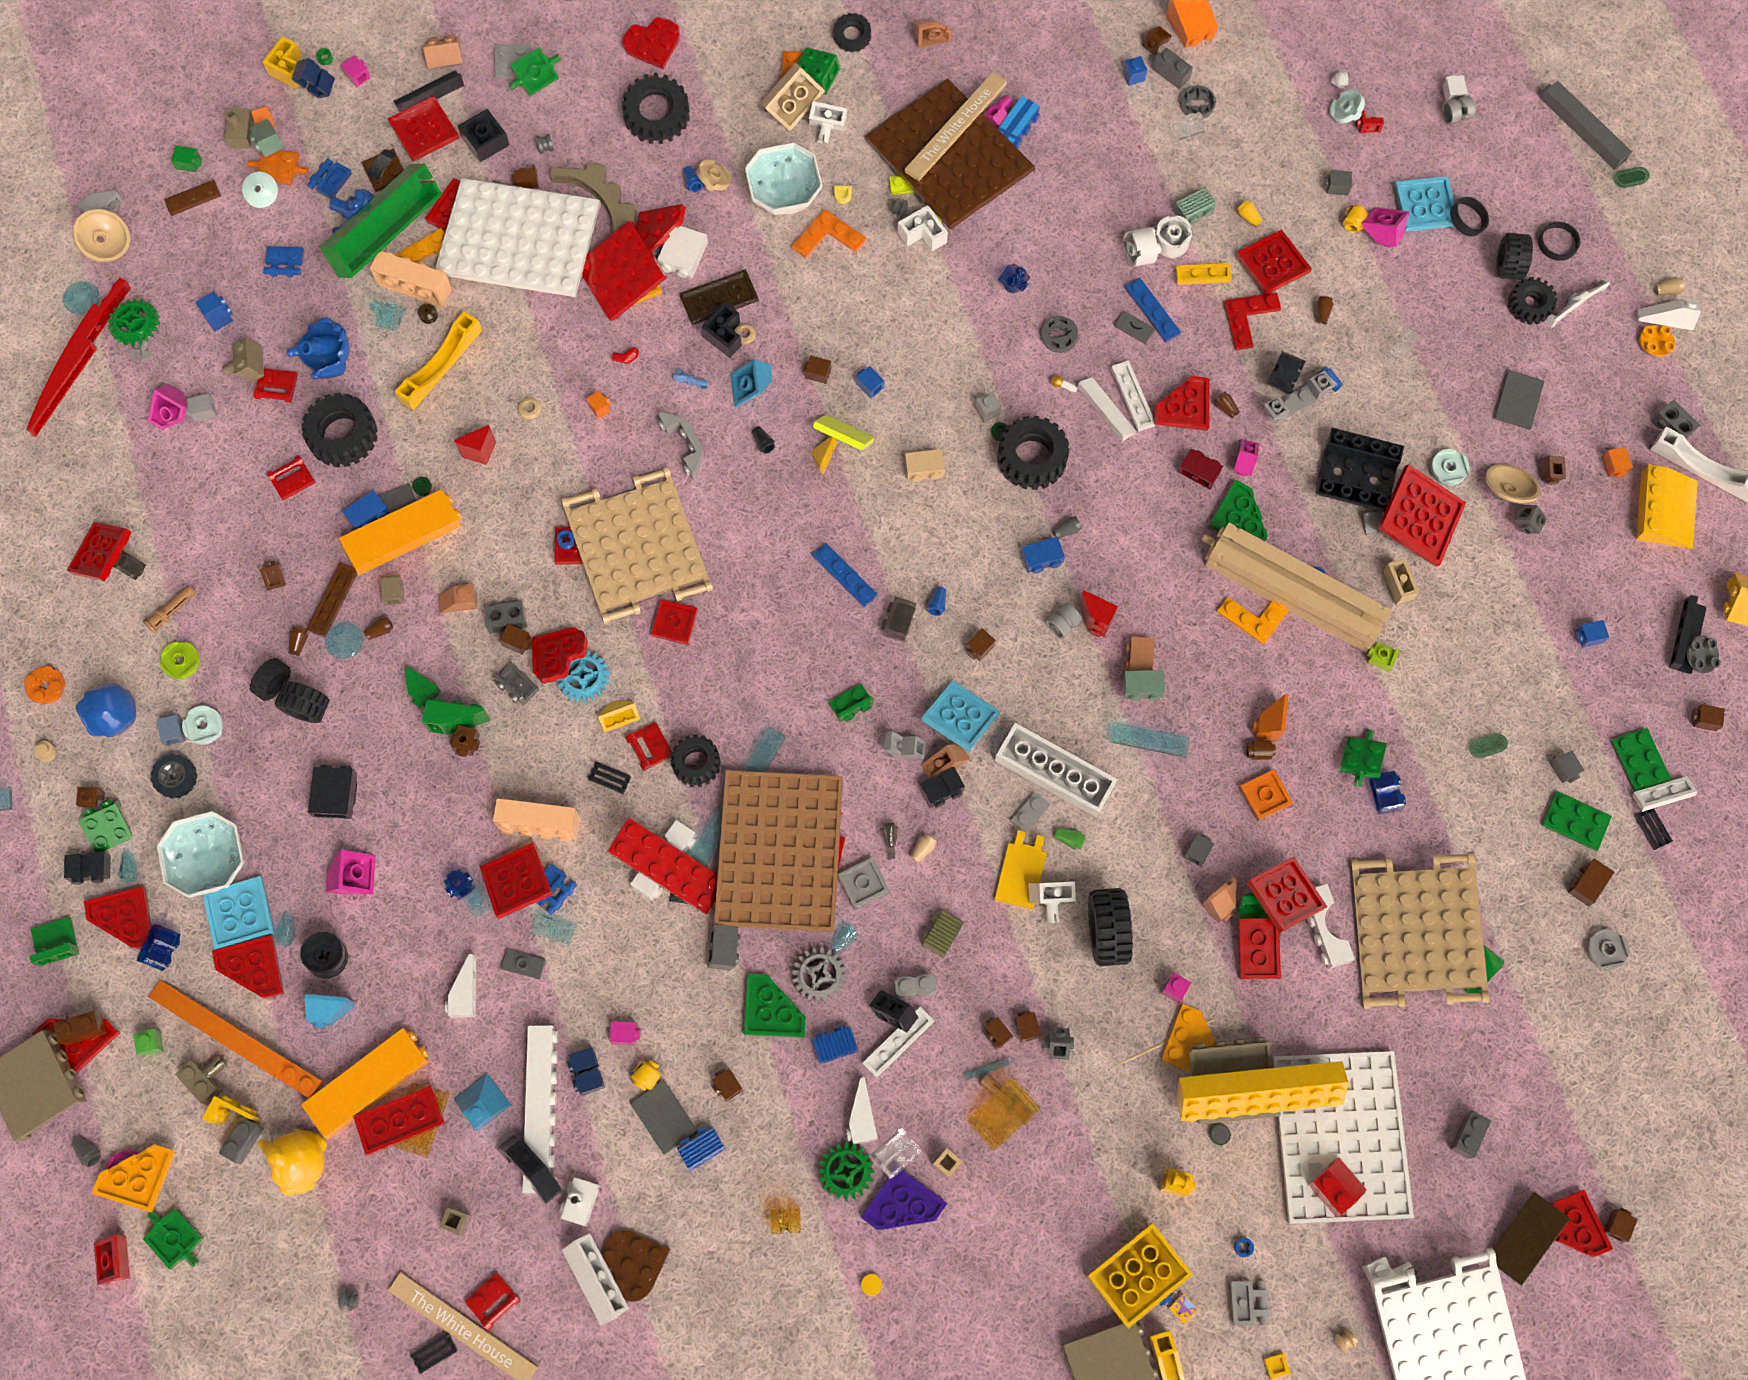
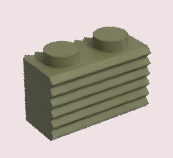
[922,910,964,958]

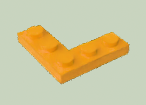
[395,228,455,279]
[1217,597,1289,645]

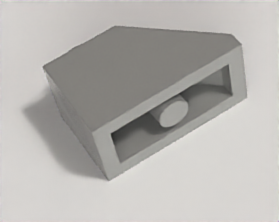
[78,191,123,214]

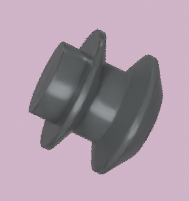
[890,197,908,217]
[338,1288,360,1312]

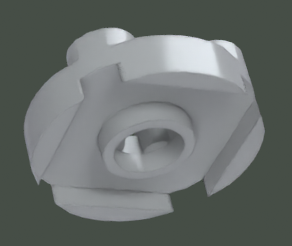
[1587,929,1630,970]

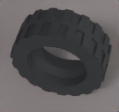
[833,13,871,53]
[249,658,291,701]

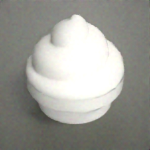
[1330,70,1348,89]

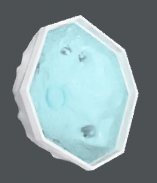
[745,143,822,215]
[157,811,244,898]

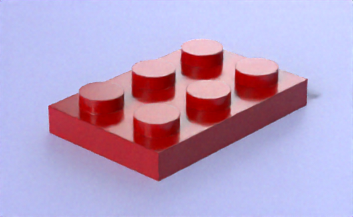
[1238,918,1281,979]

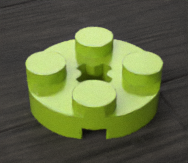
[160,641,201,680]

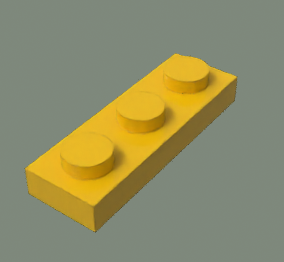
[1175,263,1232,285]

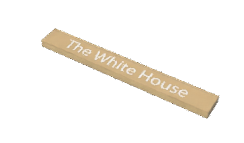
[905,72,1007,181]
[388,1272,538,1380]

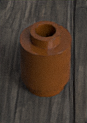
[1246,740,1276,760]

